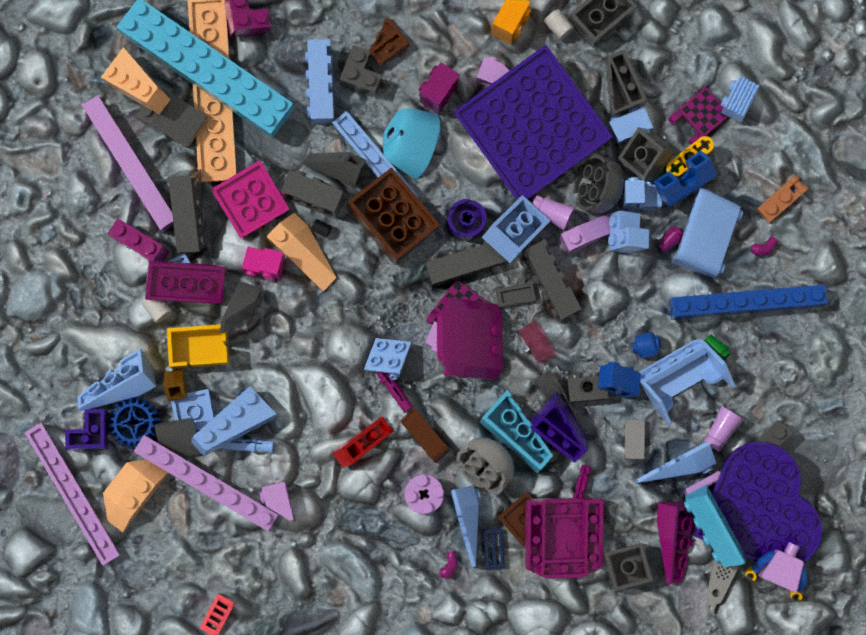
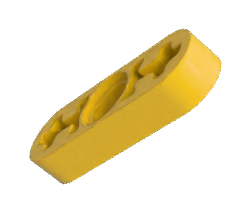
[666,136,714,178]

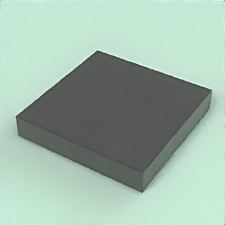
[155,417,201,457]

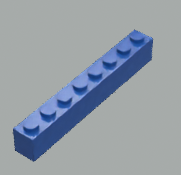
[669,285,827,320]

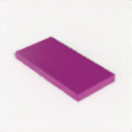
[145,260,226,304]

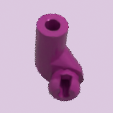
[750,236,779,257]
[439,551,458,579]

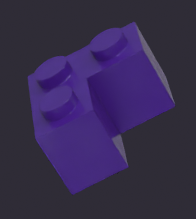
[65,409,108,451]

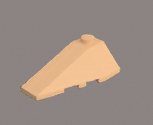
[267,213,337,292]

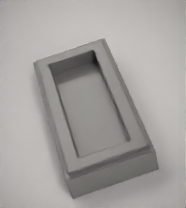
[624,420,645,460]

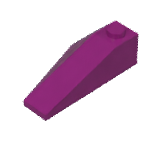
[657,501,696,584]

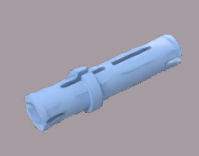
[220,438,274,453]

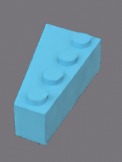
[480,390,553,473]

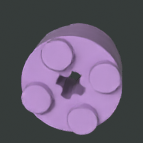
[405,475,444,515]

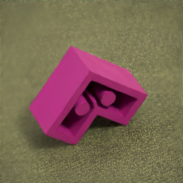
[242,247,286,282]

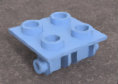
[364,338,411,380]

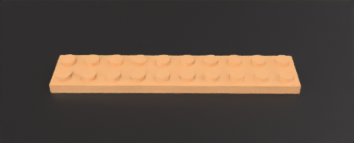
[188,0,237,184]

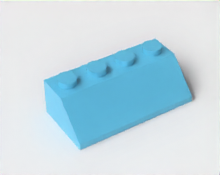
[684,484,745,567]

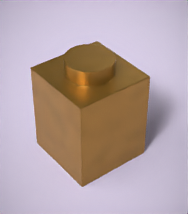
[163,369,187,401]

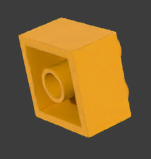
[491,0,532,45]

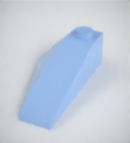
[635,441,716,483]
[451,485,481,567]

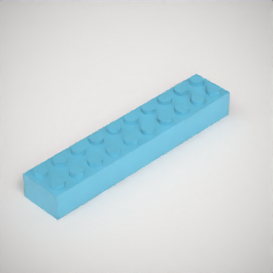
[116,0,295,139]

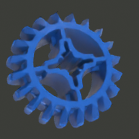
[108,397,161,449]

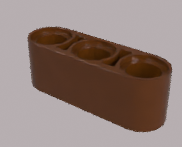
[400,408,450,463]

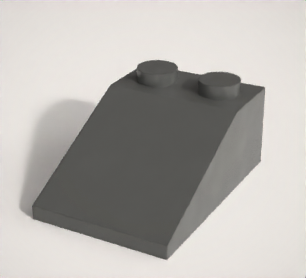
[136,87,208,149]

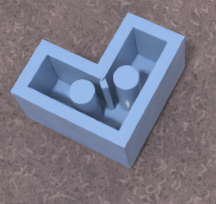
[621,177,662,210]
[608,211,649,254]

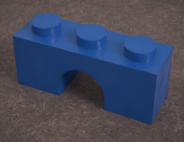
[654,151,717,207]

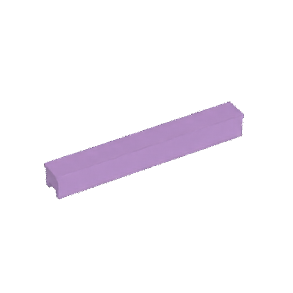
[81,95,174,234]

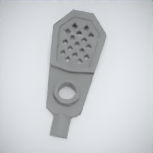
[706,559,738,613]

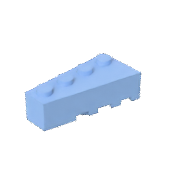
[305,39,334,124]
[191,386,276,456]

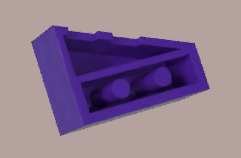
[530,392,589,463]

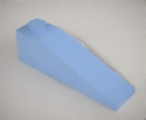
[77,348,156,411]

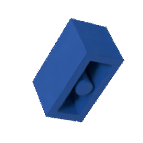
[598,362,641,398]

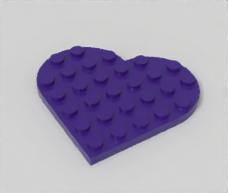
[693,441,822,562]

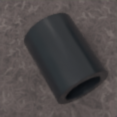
[311,219,332,238]

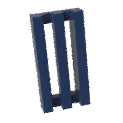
[483,529,505,569]

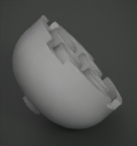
[456,438,514,495]

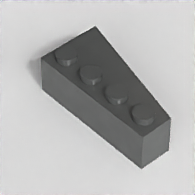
[168,169,206,253]
[522,239,581,322]

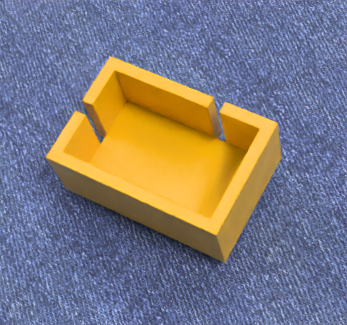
[167,324,230,369]

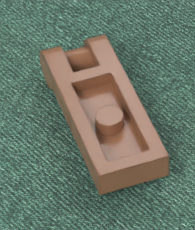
[756,175,809,224]

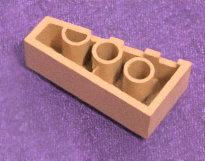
[101,47,171,115]

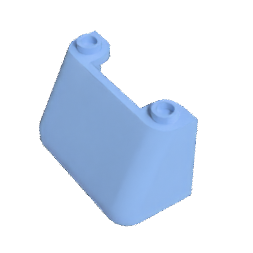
[672,187,743,278]

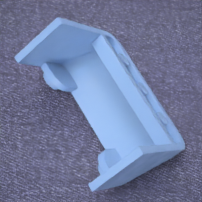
[639,339,735,425]

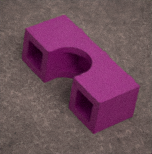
[107,218,170,261]

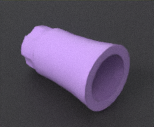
[533,195,575,231]
[704,406,744,452]

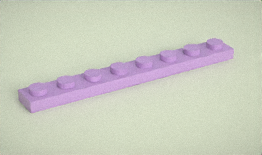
[25,423,121,566]
[134,435,278,531]

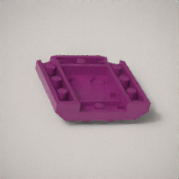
[437,297,503,381]
[525,497,604,579]

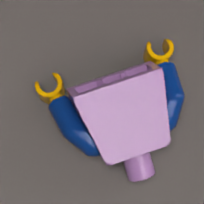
[745,542,808,600]

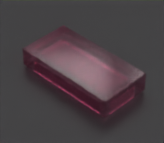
[518,321,554,364]

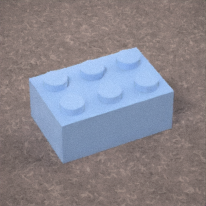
[482,195,550,263]

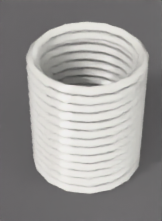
[544,9,574,40]
[141,299,172,323]

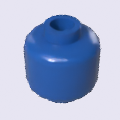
[632,332,661,359]

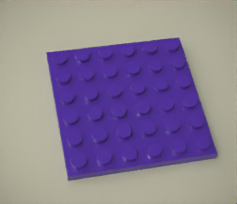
[453,44,613,200]

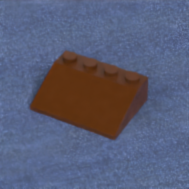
[346,167,440,265]

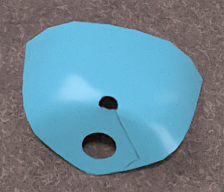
[383,108,440,180]

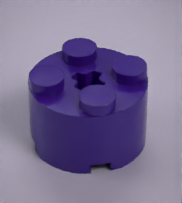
[448,199,486,241]

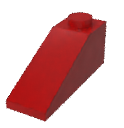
[332,416,393,468]

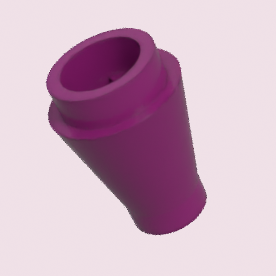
[657,225,683,253]

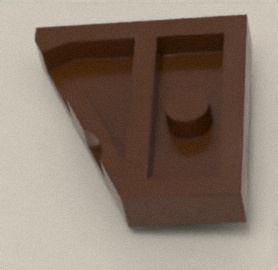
[369,17,410,67]

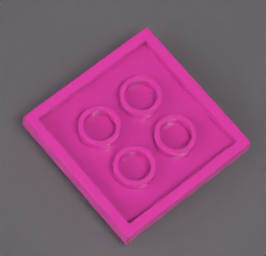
[211,160,289,239]

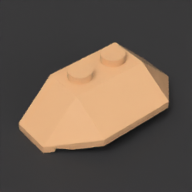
[103,460,169,532]

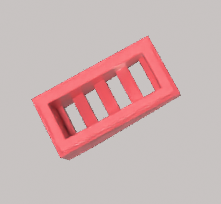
[200,594,236,635]

